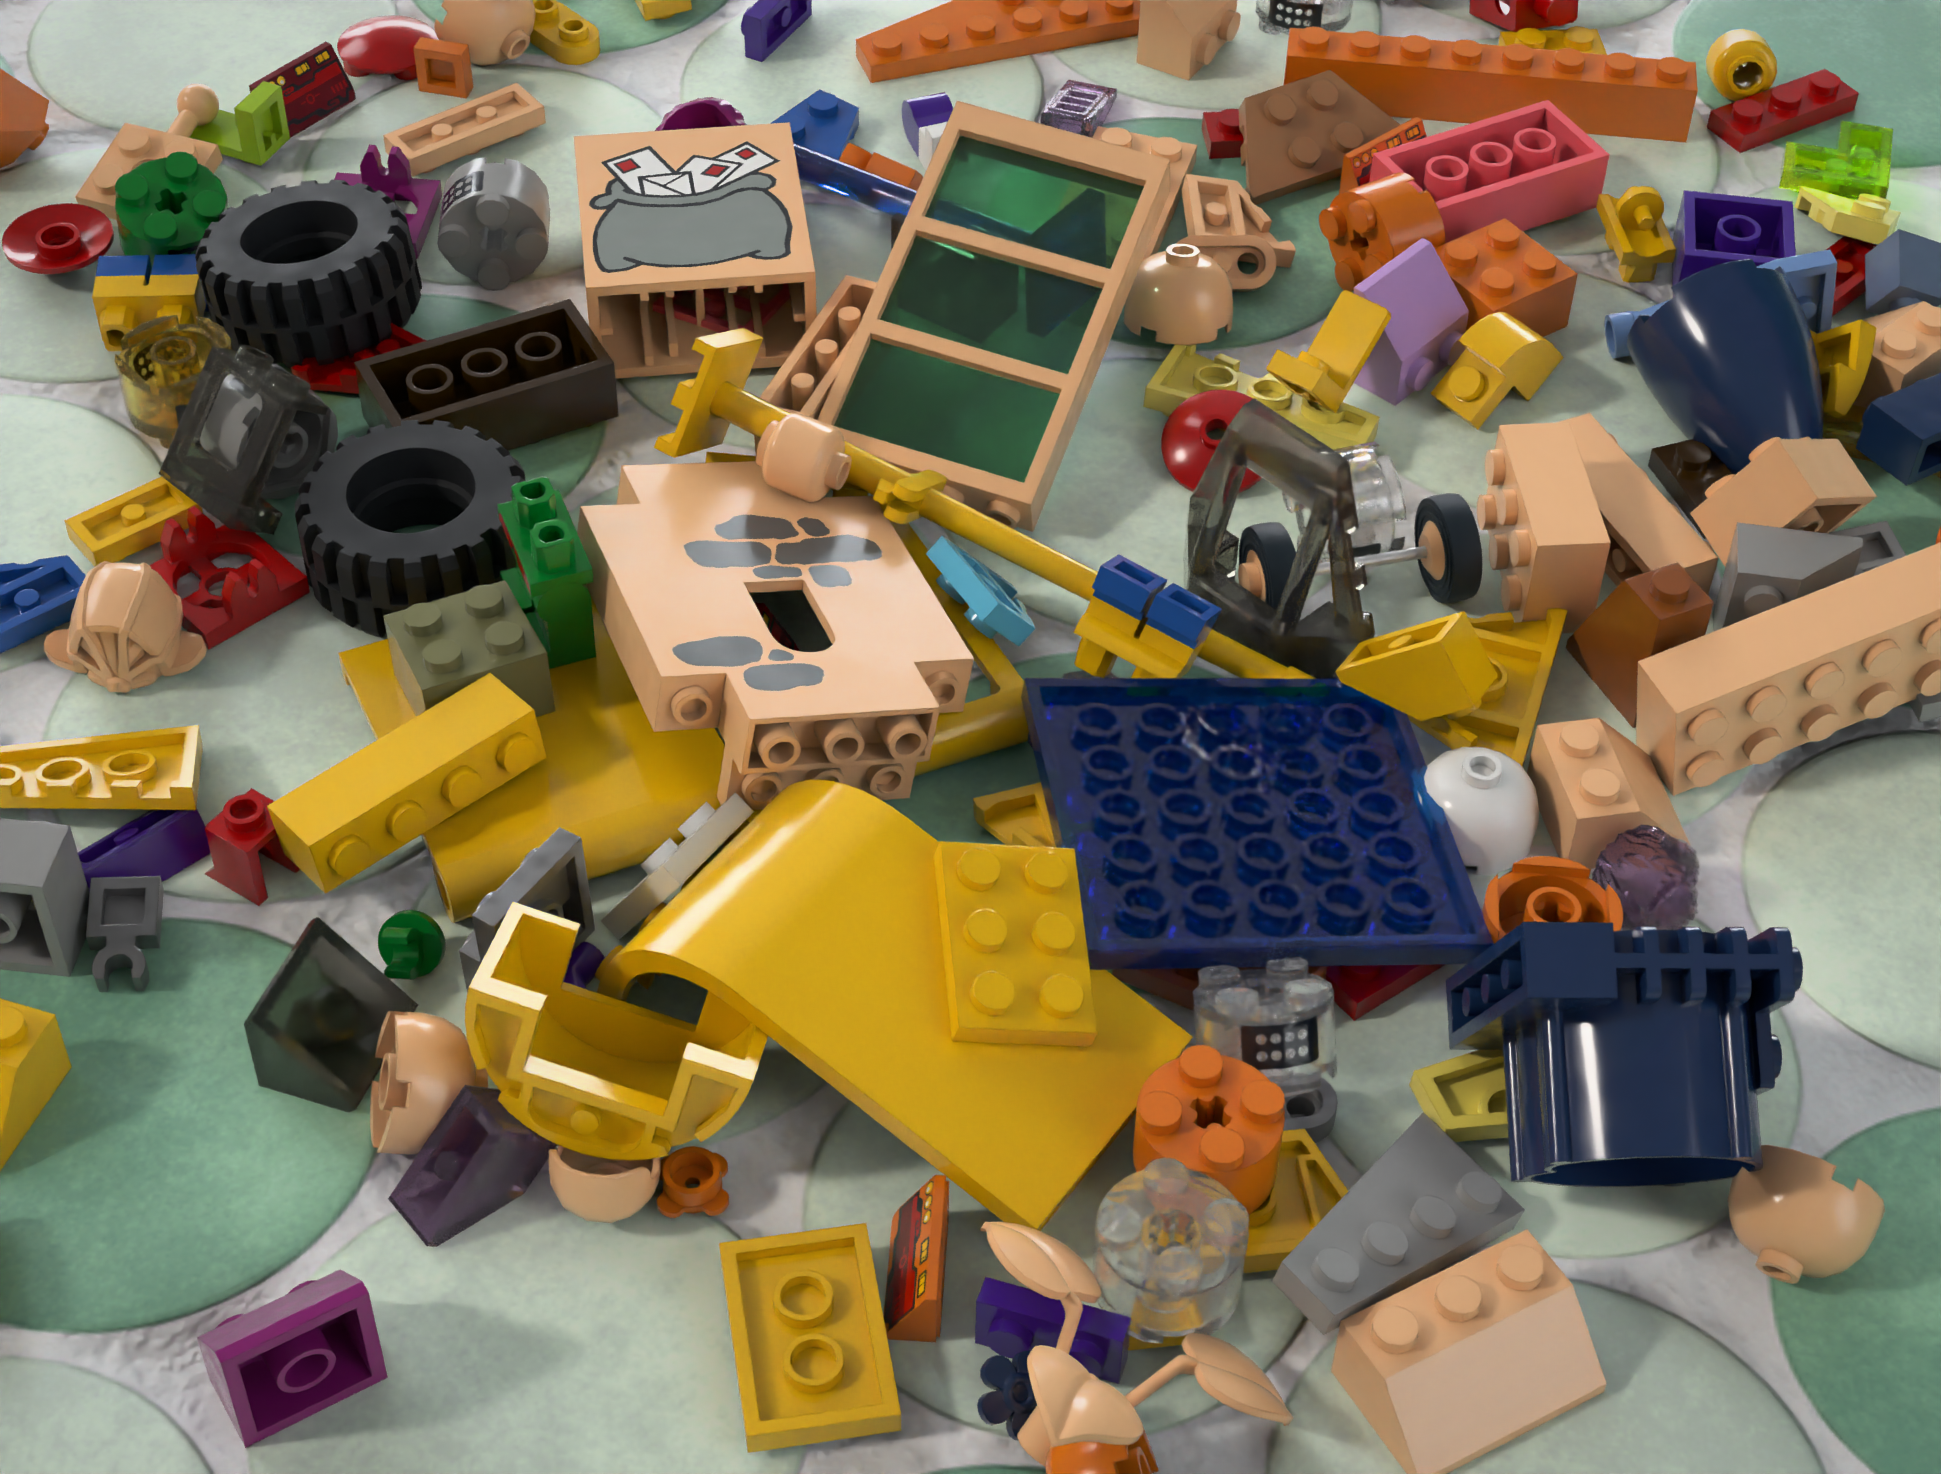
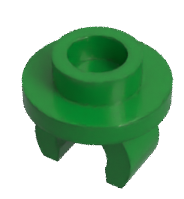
[378,910,446,980]

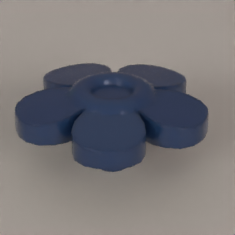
[977,1350,1037,1441]

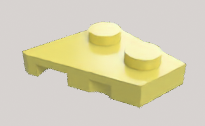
[1794,186,1901,245]

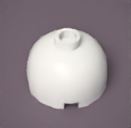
[1407,747,1539,875]

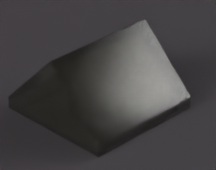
[244,917,419,1113]

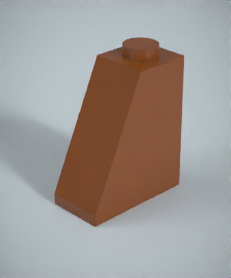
[1566,562,1714,728]

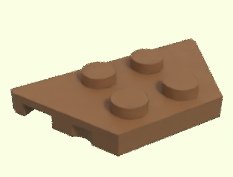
[1239,70,1400,205]

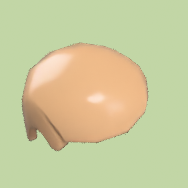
[548,1146,661,1223]

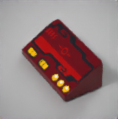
[249,42,356,138]

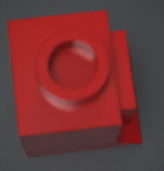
[205,788,301,906]

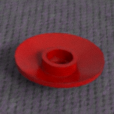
[2,203,114,274]
[1161,390,1277,497]

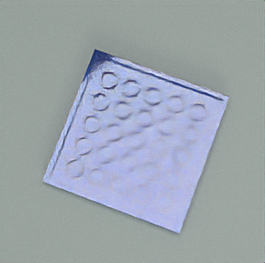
[1021,678,1494,970]

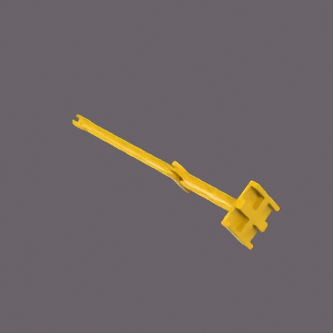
[654,328,1330,718]

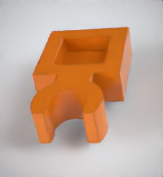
[839,143,923,206]

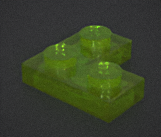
[1779,121,1893,200]

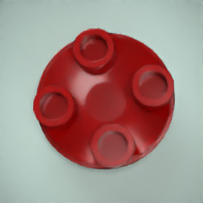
[337,15,438,80]

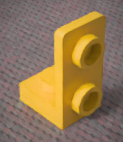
[1266,290,1391,413]

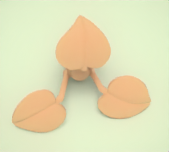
[980,1222,1294,1466]

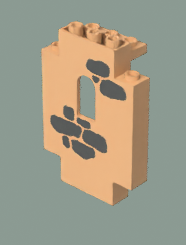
[577,461,974,810]

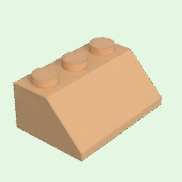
[1331,1229,1607,1474]

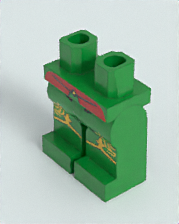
[497,477,596,669]

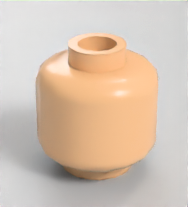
[756,413,852,502]

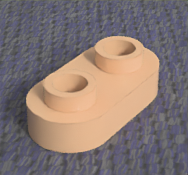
[1176,235,1277,292]

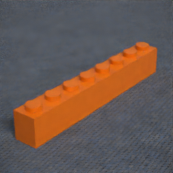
[1284,27,1698,142]

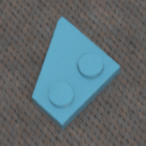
[926,536,1036,646]

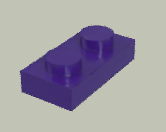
[741,0,812,62]
[975,1277,1131,1384]

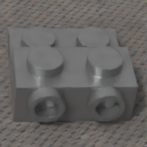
[459,827,595,993]

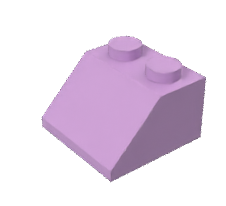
[1353,238,1469,406]

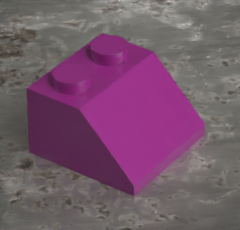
[197,1269,388,1448]

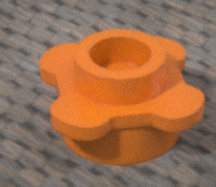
[657,1146,729,1218]

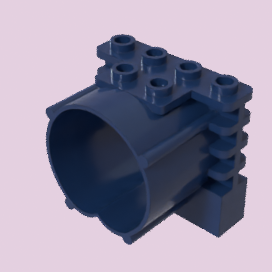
[1446,922,1803,1187]

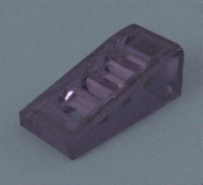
[1040,80,1117,138]

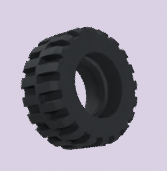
[195,180,422,368]
[295,420,526,638]

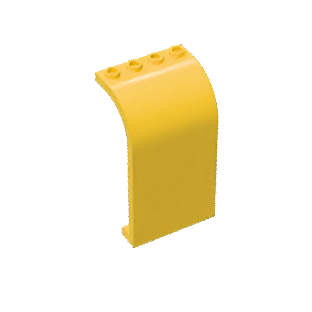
[595,779,1193,1231]

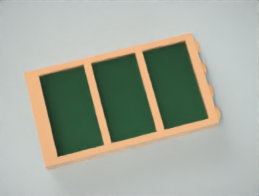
[817,101,1170,532]

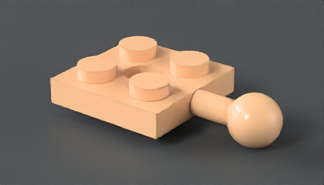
[75,84,223,220]

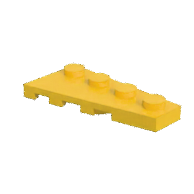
[0,725,203,810]

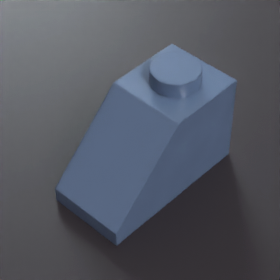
[1865,229,1941,315]

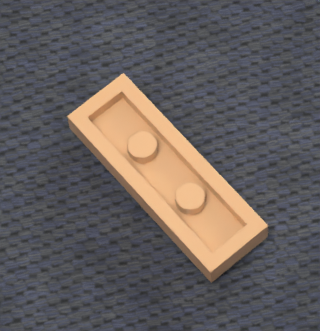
[383,83,546,177]

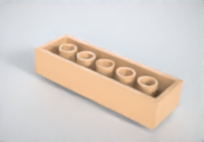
[1636,542,1941,796]

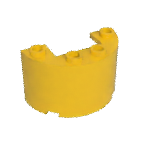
[465,902,768,1160]

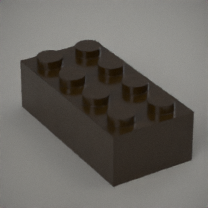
[354,299,619,451]

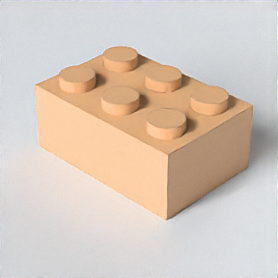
[1477,422,1611,633]

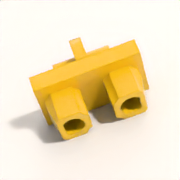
[1596,186,1676,283]

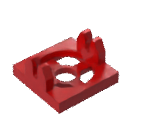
[150,506,310,650]

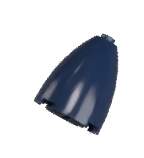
[1627,259,1824,474]

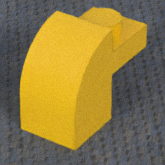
[1430,312,1564,430]

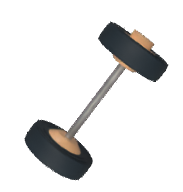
[1238,493,1482,633]

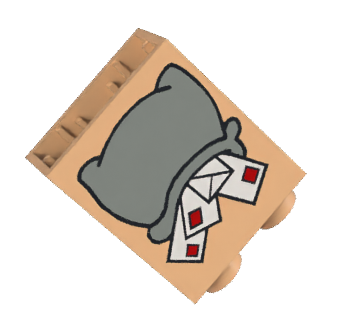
[574,122,817,379]

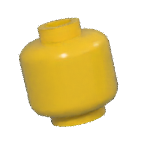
[1706,29,1777,101]

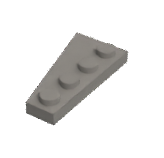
[1272,1112,1525,1335]

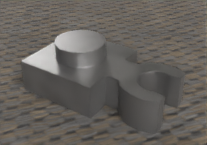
[86,876,164,992]

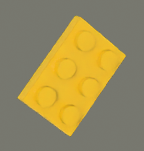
[934,841,1098,1047]
[719,1223,901,1453]

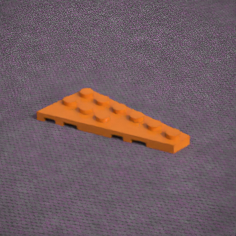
[856,0,1140,83]

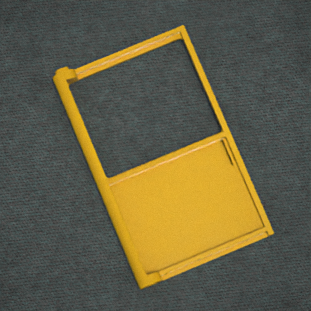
[338,502,1046,923]

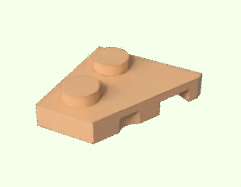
[1181,174,1296,268]

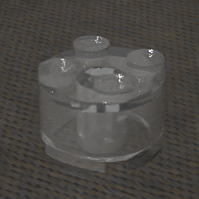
[1092,1158,1249,1344]

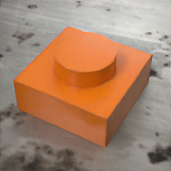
[413,37,474,99]

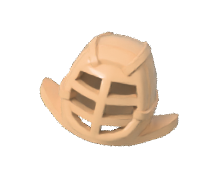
[44,561,207,693]

